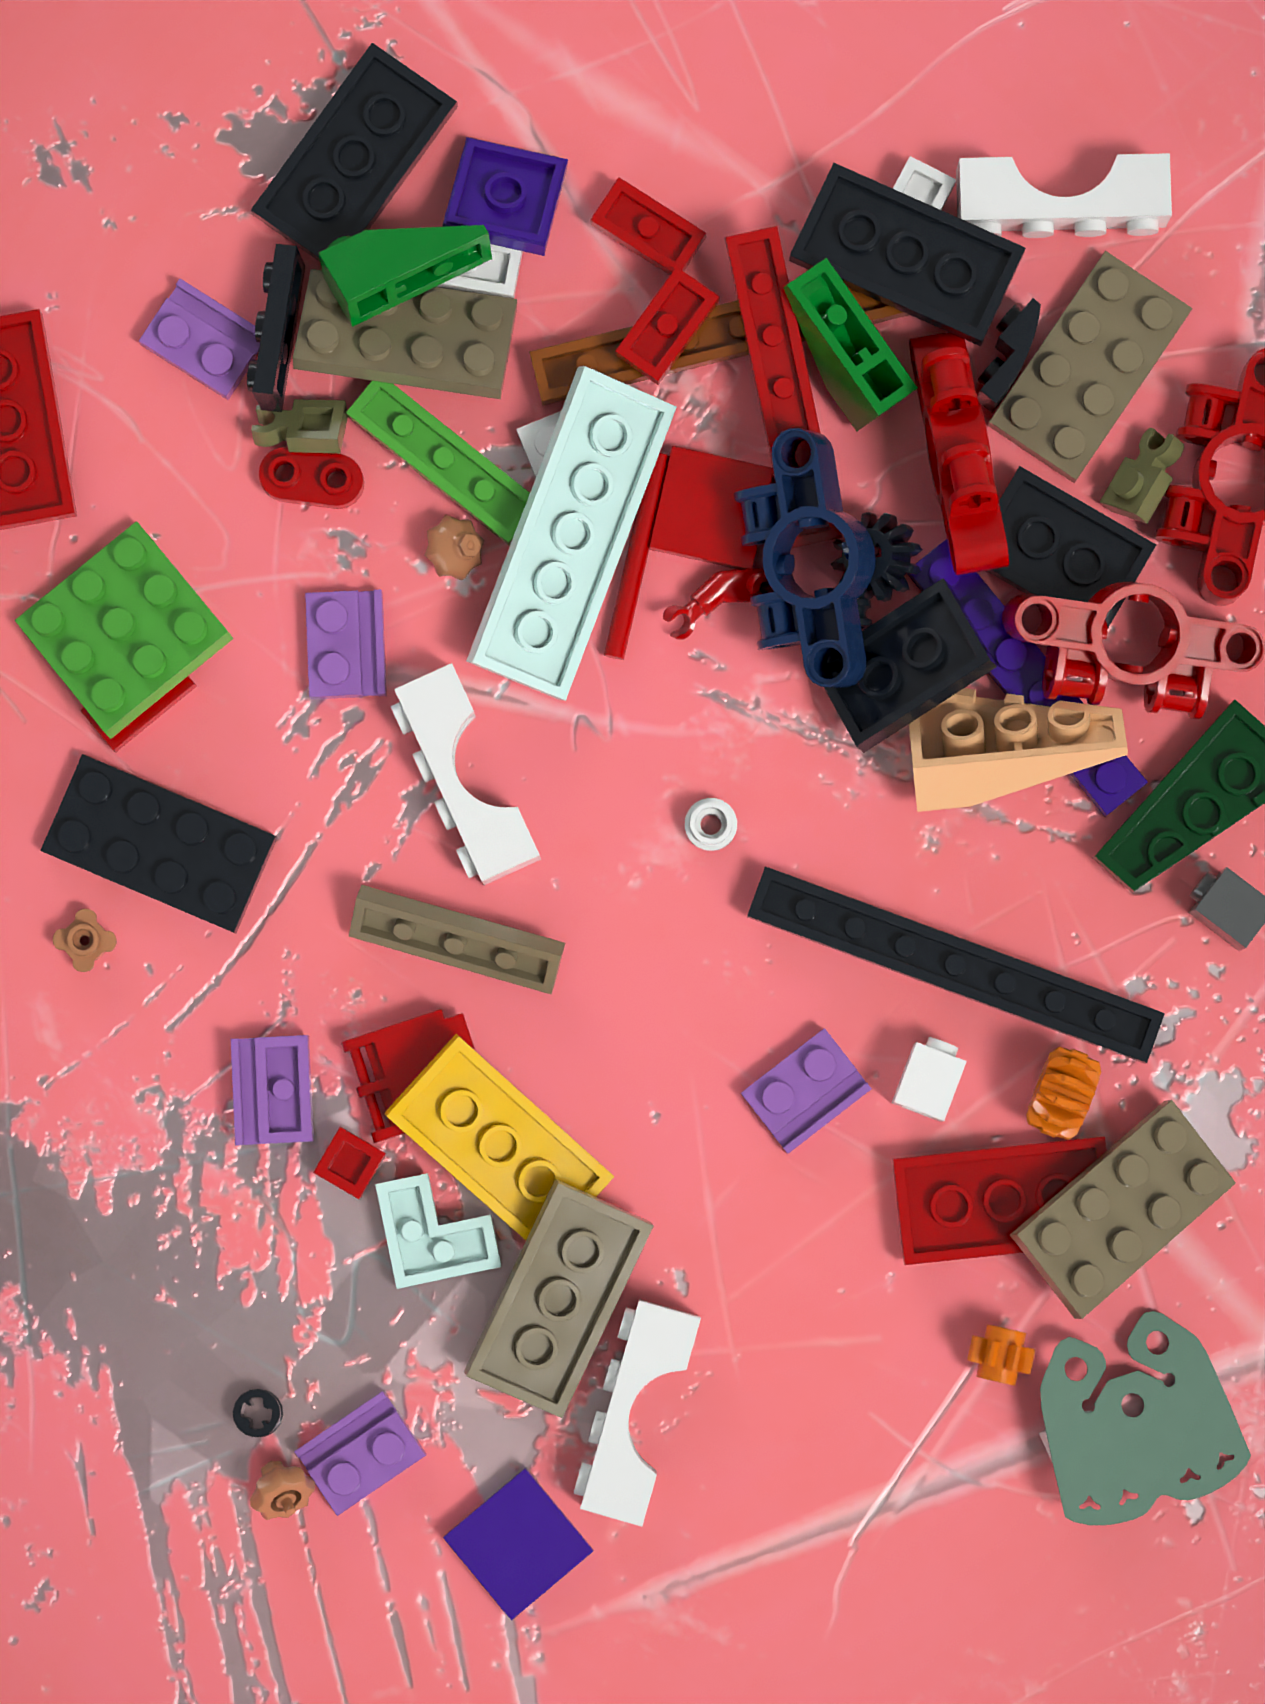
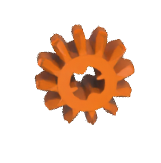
[1026,1047,1102,1140]

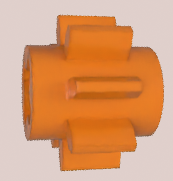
[967,1324,1036,1386]

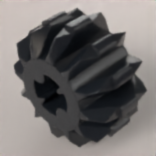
[830,512,923,602]

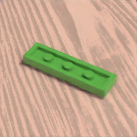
[346,381,530,546]

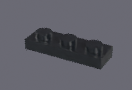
[247,244,305,412]

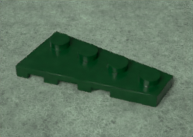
[1093,700,1265,893]

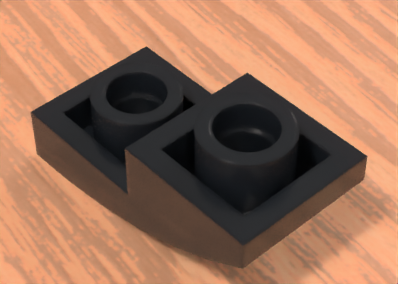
[977,298,1041,413]

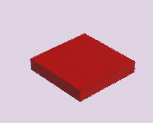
[649,446,774,570]

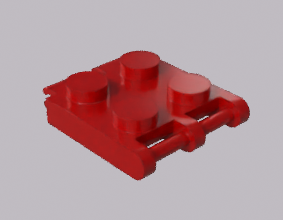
[341,1009,475,1143]

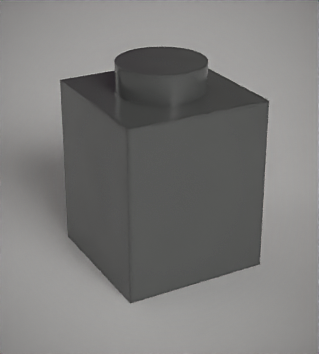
[1188,867,1265,951]

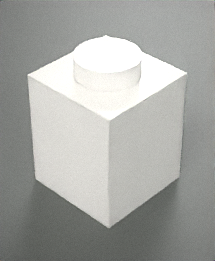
[892,1037,967,1122]

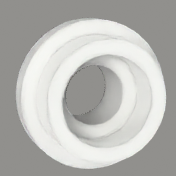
[685,798,737,851]

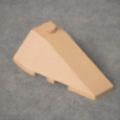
[909,688,1128,812]

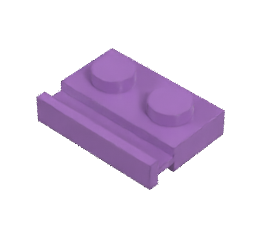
[139,278,260,400]
[305,589,387,700]
[741,1028,872,1154]
[231,1035,314,1145]
[294,1390,427,1516]

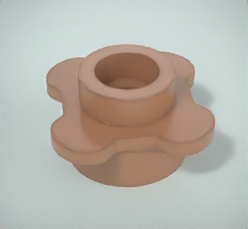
[53,909,117,972]

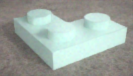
[375,1173,502,1289]

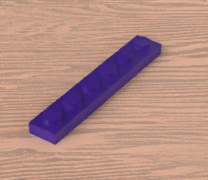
[907,539,1148,817]

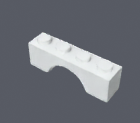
[956,153,1172,238]
[390,663,541,885]
[573,1299,701,1527]

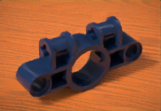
[734,428,876,687]

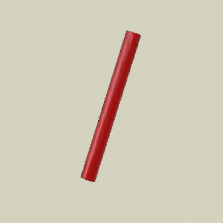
[604,453,670,660]

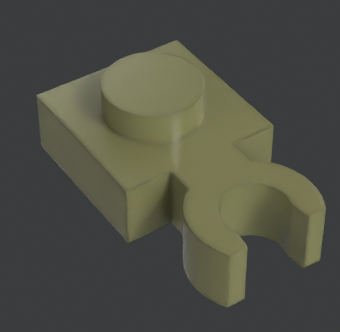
[251,399,348,453]
[1100,428,1184,524]

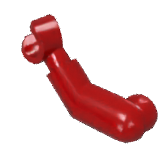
[663,568,774,640]

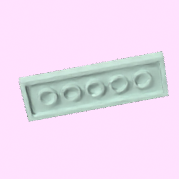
[466,366,677,701]

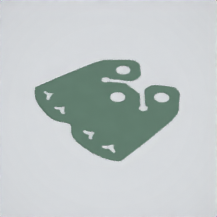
[1040,1311,1251,1525]

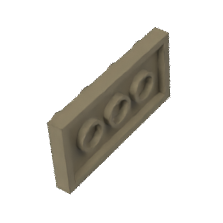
[988,251,1193,483]
[293,269,517,399]
[1010,1100,1236,1319]
[464,1179,654,1418]

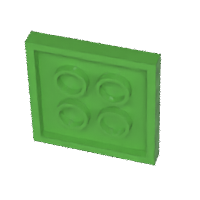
[15,521,234,739]

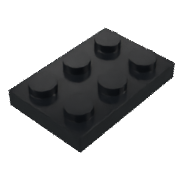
[986,466,1156,628]
[824,578,997,753]

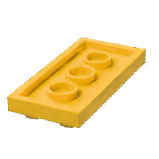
[385,1034,614,1240]

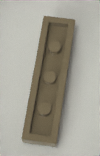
[349,885,565,994]

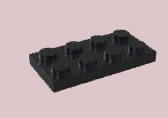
[251,43,458,262]
[789,163,1026,346]
[40,754,278,934]

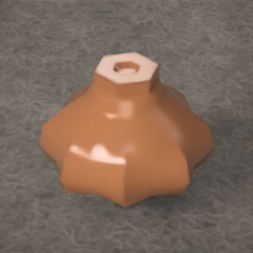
[424,515,484,581]
[250,1461,316,1520]

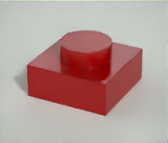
[313,1127,387,1200]

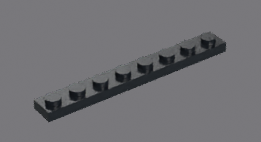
[747,866,1165,1064]

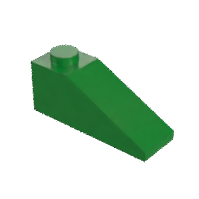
[319,225,492,327]
[784,258,918,432]

